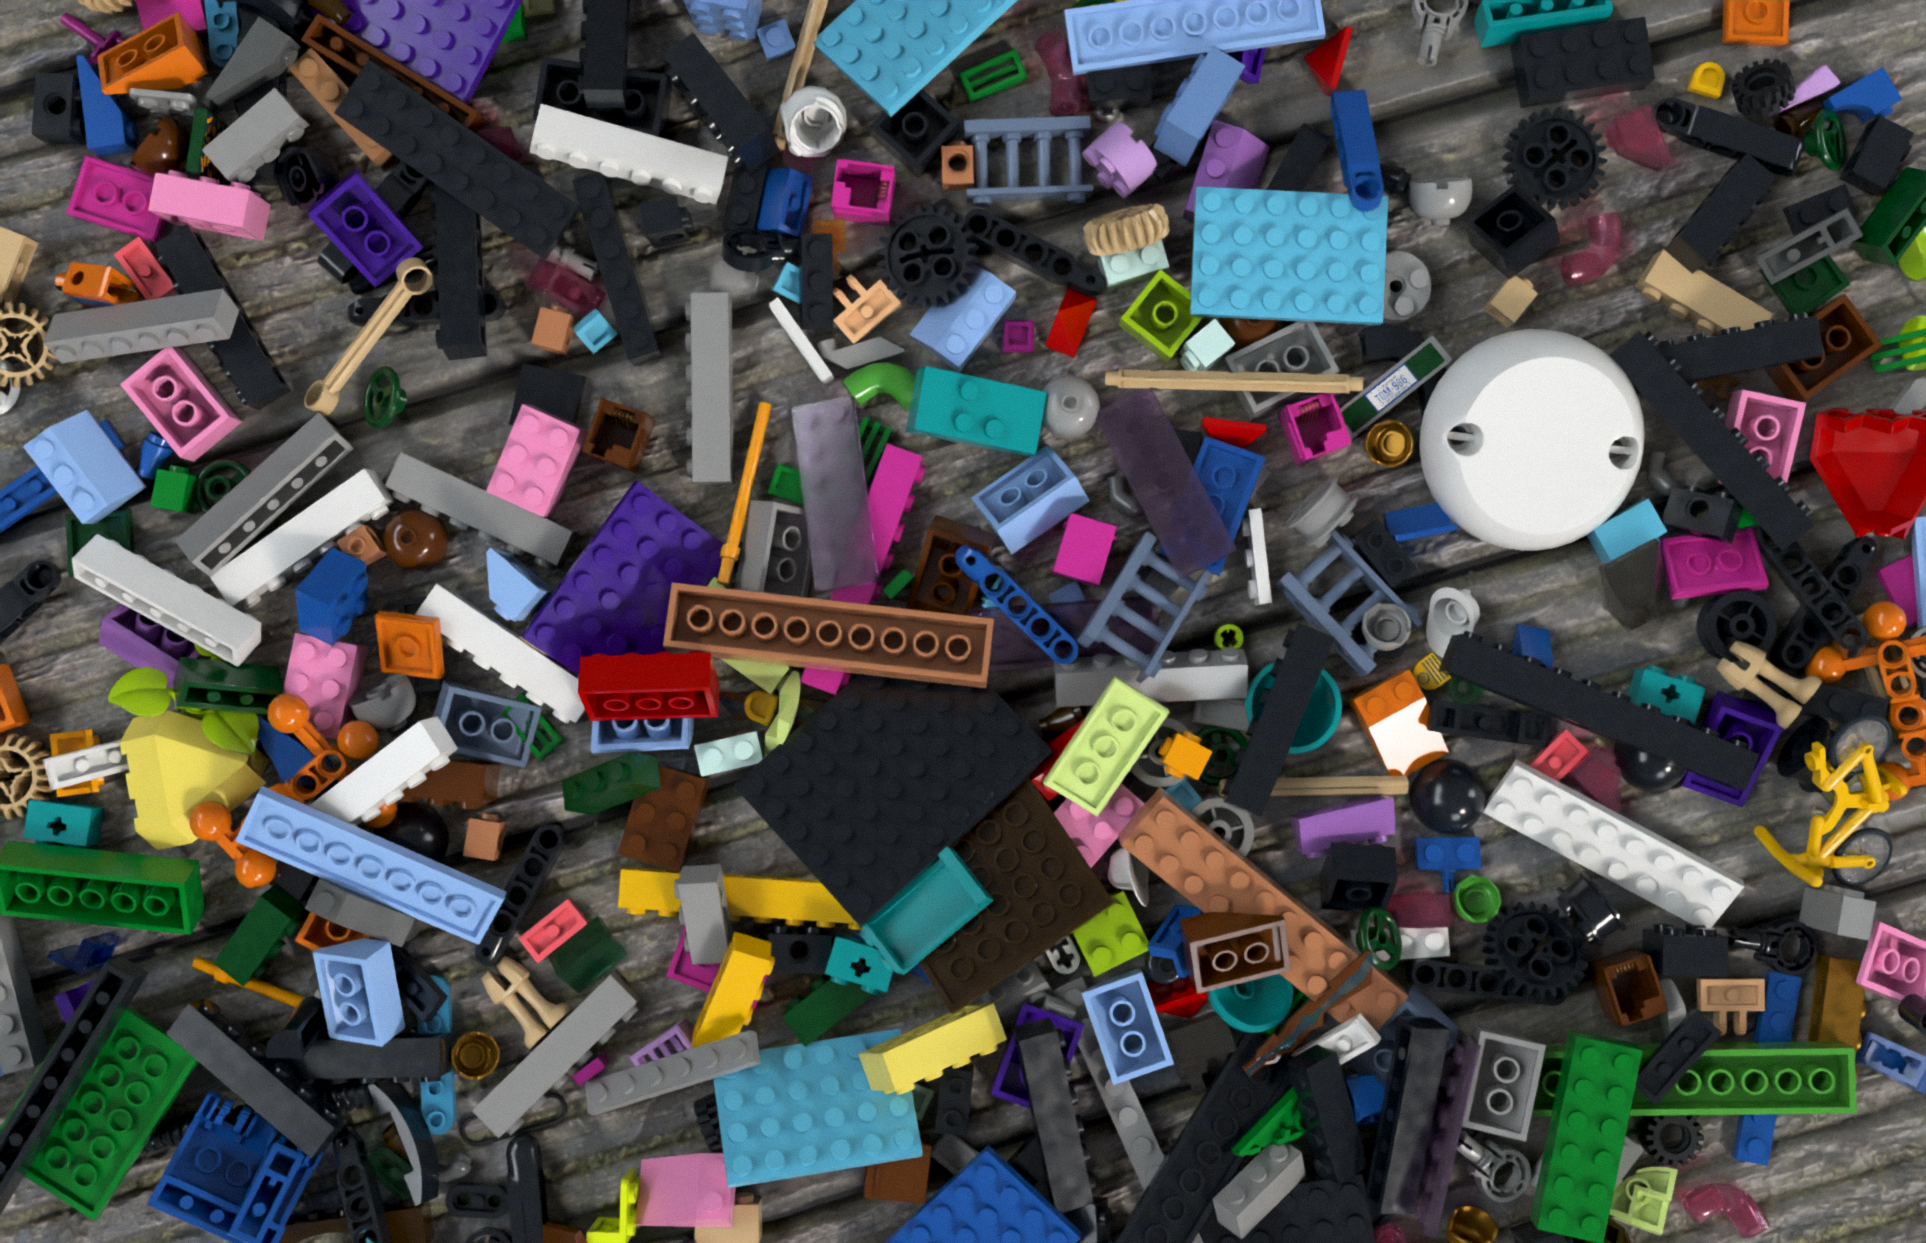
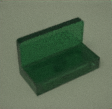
[548,916,627,993]

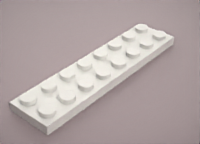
[1483,759,1744,928]

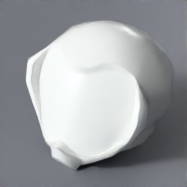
[779,86,847,157]

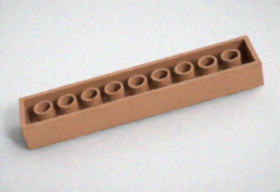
[663,582,994,688]
[1118,787,1408,1032]

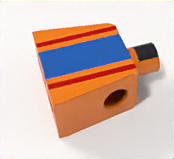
[55,262,141,308]

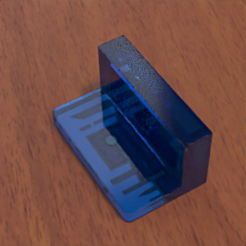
[47,932,121,974]

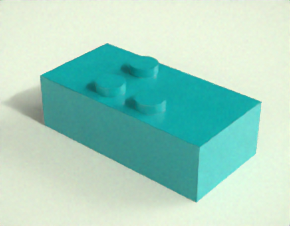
[905,366,1047,457]

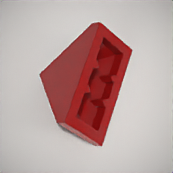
[1303,26,1353,97]
[1045,288,1097,358]
[1200,417,1267,449]
[1146,974,1208,1019]

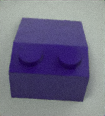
[307,168,424,288]
[1681,690,1783,807]
[991,1002,1084,1108]

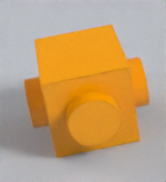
[1158,731,1213,780]

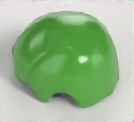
[1452,874,1502,924]

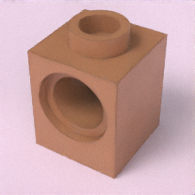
[941,141,974,191]
[531,305,577,356]
[337,524,387,569]
[463,812,507,861]

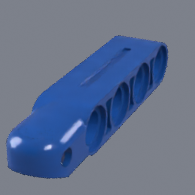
[1330,89,1384,212]
[954,544,1078,664]

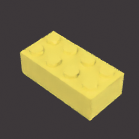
[858,1003,1007,1095]

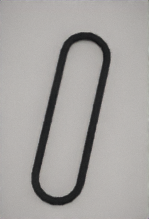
[460,1093,567,1146]

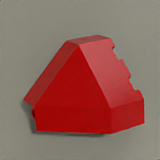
[1810,408,1926,540]

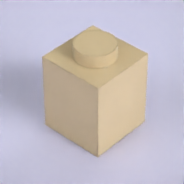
[1482,275,1538,328]

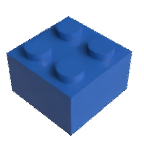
[295,548,369,646]

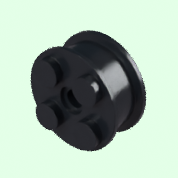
[1696,591,1777,662]
[1777,717,1851,793]
[1556,871,1626,947]

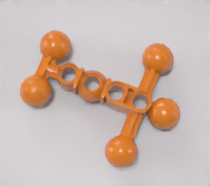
[1804,601,1926,801]
[189,693,398,888]

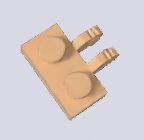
[833,274,901,345]
[1696,978,1765,1036]

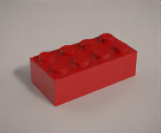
[578,650,719,721]

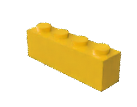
[691,932,775,1049]

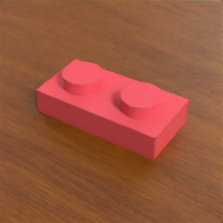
[113,236,176,300]
[1527,729,1589,782]
[518,898,590,964]

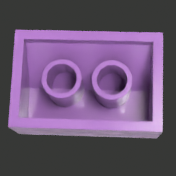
[1182,120,1270,222]
[99,604,209,688]
[1289,795,1396,859]

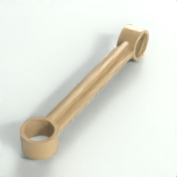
[304,257,433,417]

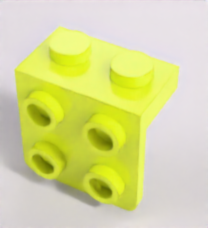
[586,1168,640,1243]

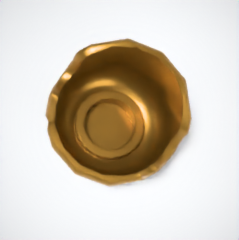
[1364,419,1415,467]
[450,1031,500,1080]
[1445,1205,1498,1243]

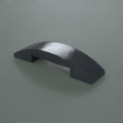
[1427,699,1551,747]
[368,1079,439,1206]

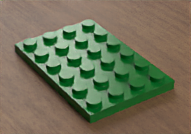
[0,1006,199,1221]

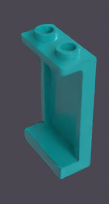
[860,846,994,975]

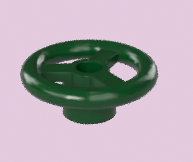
[1804,108,1846,171]
[363,366,407,429]
[194,459,251,514]
[1195,725,1248,787]
[1356,906,1402,970]

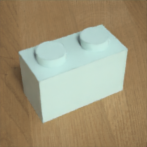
[1098,239,1170,291]
[1179,319,1235,371]
[694,730,766,777]

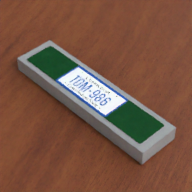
[1340,335,1453,440]

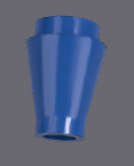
[137,431,174,480]

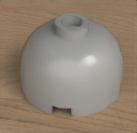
[1408,177,1473,226]
[1042,375,1100,439]
[349,674,416,732]

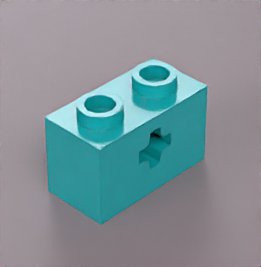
[1627,665,1706,724]
[23,799,105,849]
[825,933,893,995]

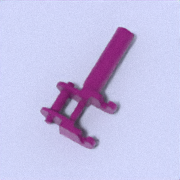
[60,13,125,63]

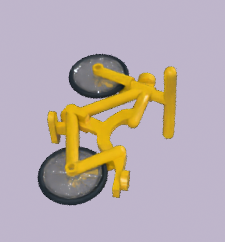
[1753,713,1907,887]

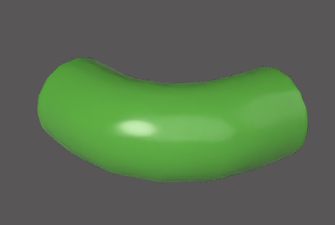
[842,362,915,412]

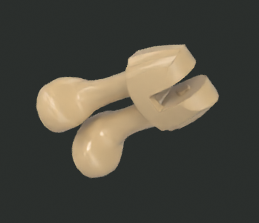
[1716,641,1822,730]
[481,955,574,1051]

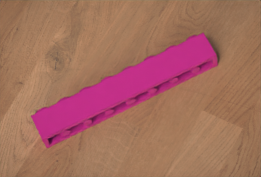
[800,444,927,695]

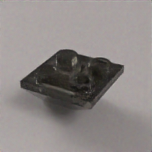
[1599,538,1667,632]

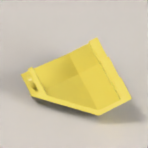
[120,710,269,850]

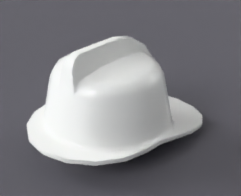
[1426,587,1480,658]
[1108,847,1150,906]

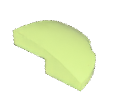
[764,670,801,755]
[1609,1167,1678,1235]

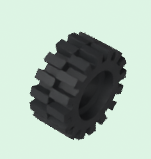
[1731,59,1796,118]
[694,1093,723,1153]
[1639,1115,1704,1167]

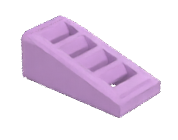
[1768,65,1840,117]
[629,1018,693,1066]

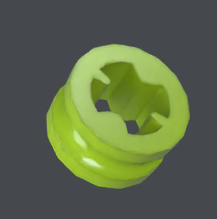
[1214,624,1243,650]

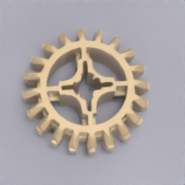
[1083,203,1170,256]
[0,302,57,388]
[0,734,55,820]

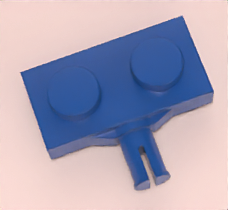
[1414,837,1481,892]

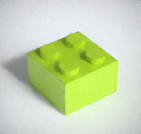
[1118,269,1204,363]
[1073,889,1149,977]

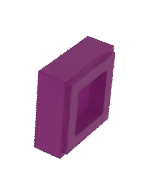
[1002,320,1034,354]
[572,1052,610,1085]

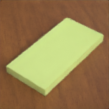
[1043,675,1170,817]

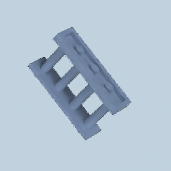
[964,116,1093,207]
[1274,530,1422,678]
[1076,532,1211,684]

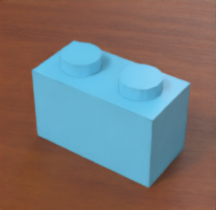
[1586,498,1667,566]

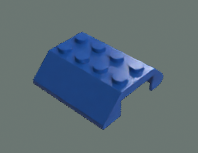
[147,1090,325,1243]

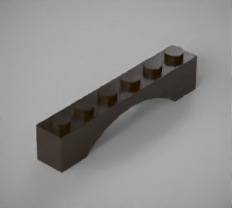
[279,1197,434,1243]

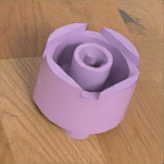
[1082,121,1157,198]

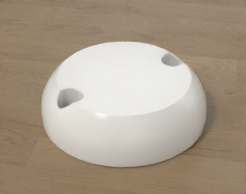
[1419,329,1645,551]

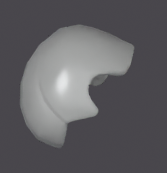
[1362,603,1411,651]

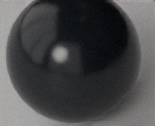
[1614,742,1687,792]
[1410,759,1486,834]
[373,802,449,863]

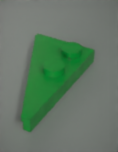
[1231,1087,1307,1157]

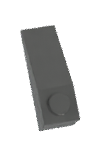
[205,17,300,108]
[1756,206,1863,285]
[305,878,416,947]

